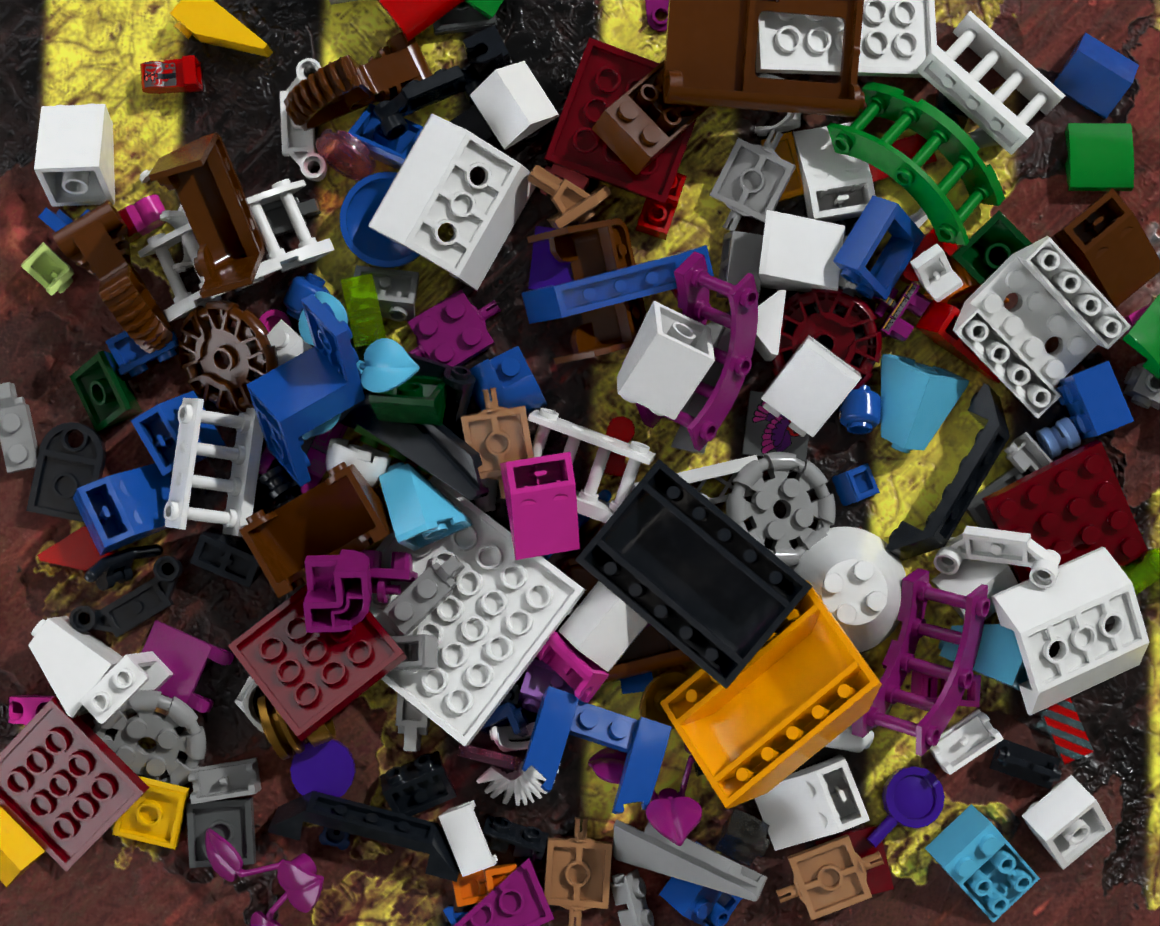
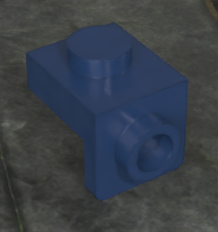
[480,702,529,737]

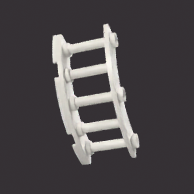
[138,179,335,322]

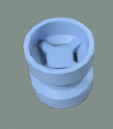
[1036,417,1081,459]

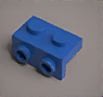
[105,312,179,378]

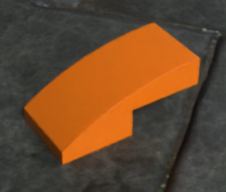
[452,863,517,907]

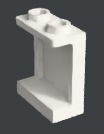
[79,651,174,724]

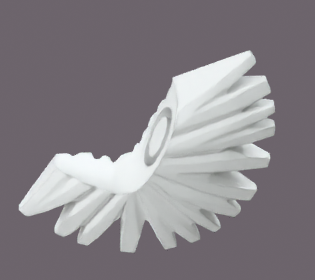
[476,759,561,806]

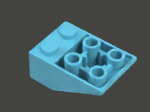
[925,804,1040,923]

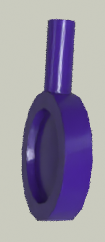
[866,766,945,848]

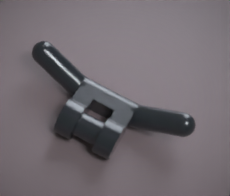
[84,544,163,591]

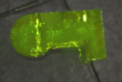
[1120,548,1160,595]

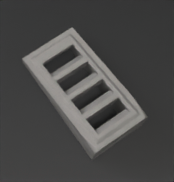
[391,634,438,670]

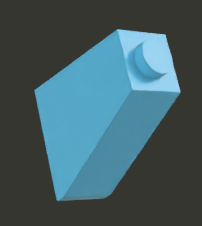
[881,354,969,453]
[379,462,473,551]
[939,624,1028,691]

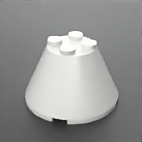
[790,526,906,653]

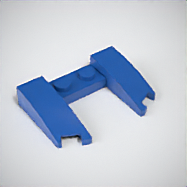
[522,686,672,814]

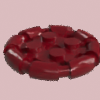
[772,288,882,389]

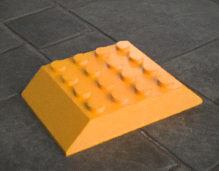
[660,580,882,809]

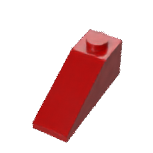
[916,300,1000,384]

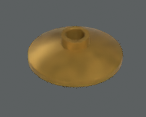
[639,671,690,729]

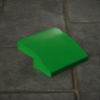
[1065,123,1134,191]
[1122,294,1160,380]

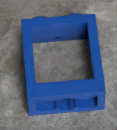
[833,196,925,300]

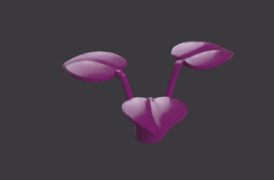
[588,743,702,846]
[205,828,324,926]

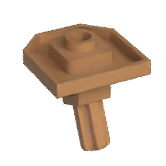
[527,165,611,229]

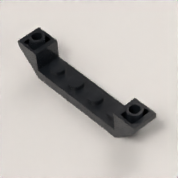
[886,383,1010,560]
[268,791,460,882]

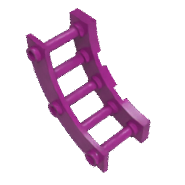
[636,251,758,451]
[852,568,991,756]

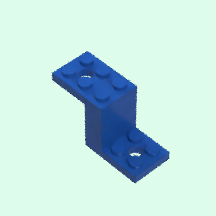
[246,294,365,487]

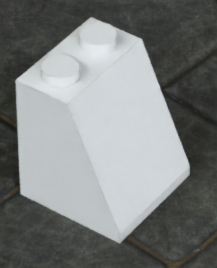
[34,103,115,207]
[759,210,848,292]
[617,301,715,420]
[761,335,862,437]
[28,616,123,718]

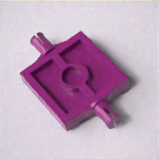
[408,289,501,366]

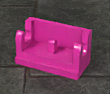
[536,632,609,703]

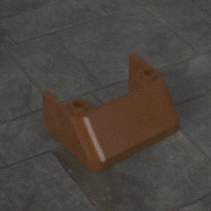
[149,132,265,299]
[527,218,646,364]

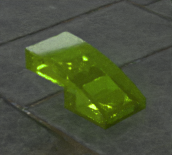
[340,273,386,347]

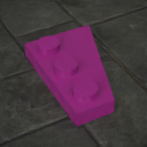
[453,858,554,926]

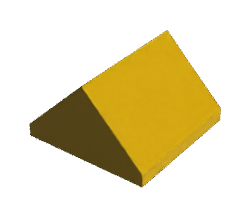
[0,806,46,887]

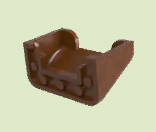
[239,462,394,598]

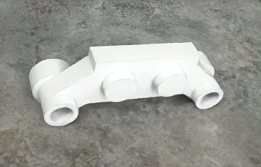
[280,58,327,181]
[933,525,1061,588]

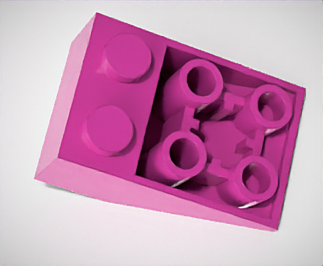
[500,452,580,560]

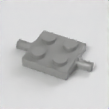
[709,129,796,231]

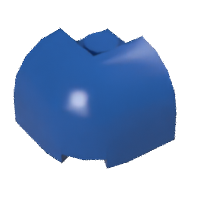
[469,346,548,416]

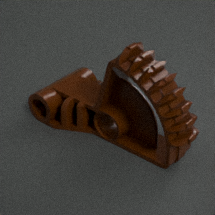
[284,32,433,131]
[52,200,174,354]

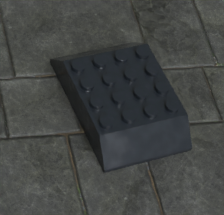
[575,459,813,689]

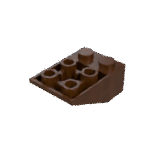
[592,60,709,176]
[1053,188,1160,308]

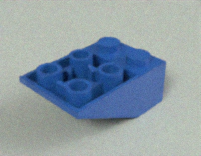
[73,463,171,556]

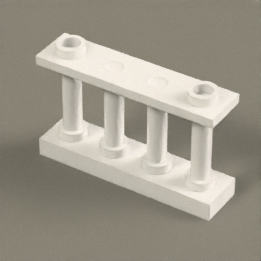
[916,11,1066,155]
[164,398,264,537]
[527,408,656,523]

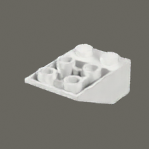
[793,122,876,222]
[754,755,870,851]

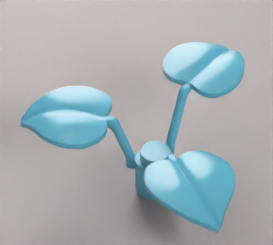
[298,291,420,440]

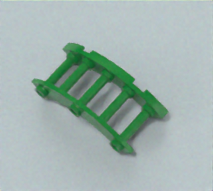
[827,81,1005,246]

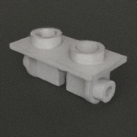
[1004,432,1053,474]
[610,868,654,926]

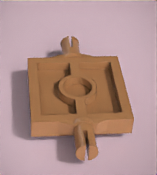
[461,387,534,499]
[544,817,612,926]
[776,834,884,920]

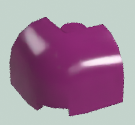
[303,549,372,633]

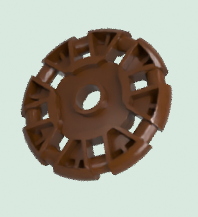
[177,300,278,413]

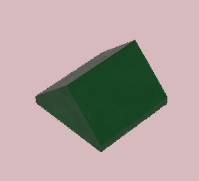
[952,210,1032,286]
[70,351,142,433]
[369,375,449,426]

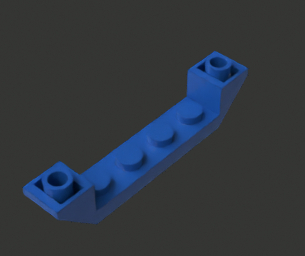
[521,245,714,324]

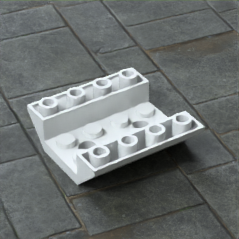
[368,114,536,290]
[953,236,1132,419]
[991,547,1149,715]

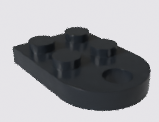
[26,422,106,522]

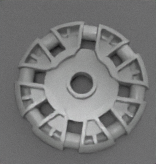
[726,452,836,567]
[92,690,206,787]

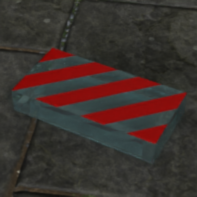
[1039,697,1094,764]

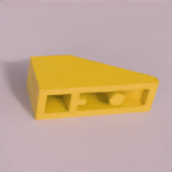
[170,0,273,57]

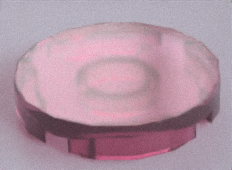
[316,129,376,181]
[457,744,522,771]

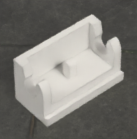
[929,709,1004,775]
[438,800,498,877]

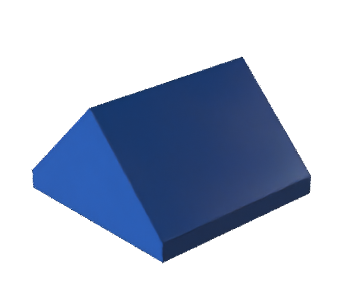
[1053,32,1139,119]
[345,104,423,170]

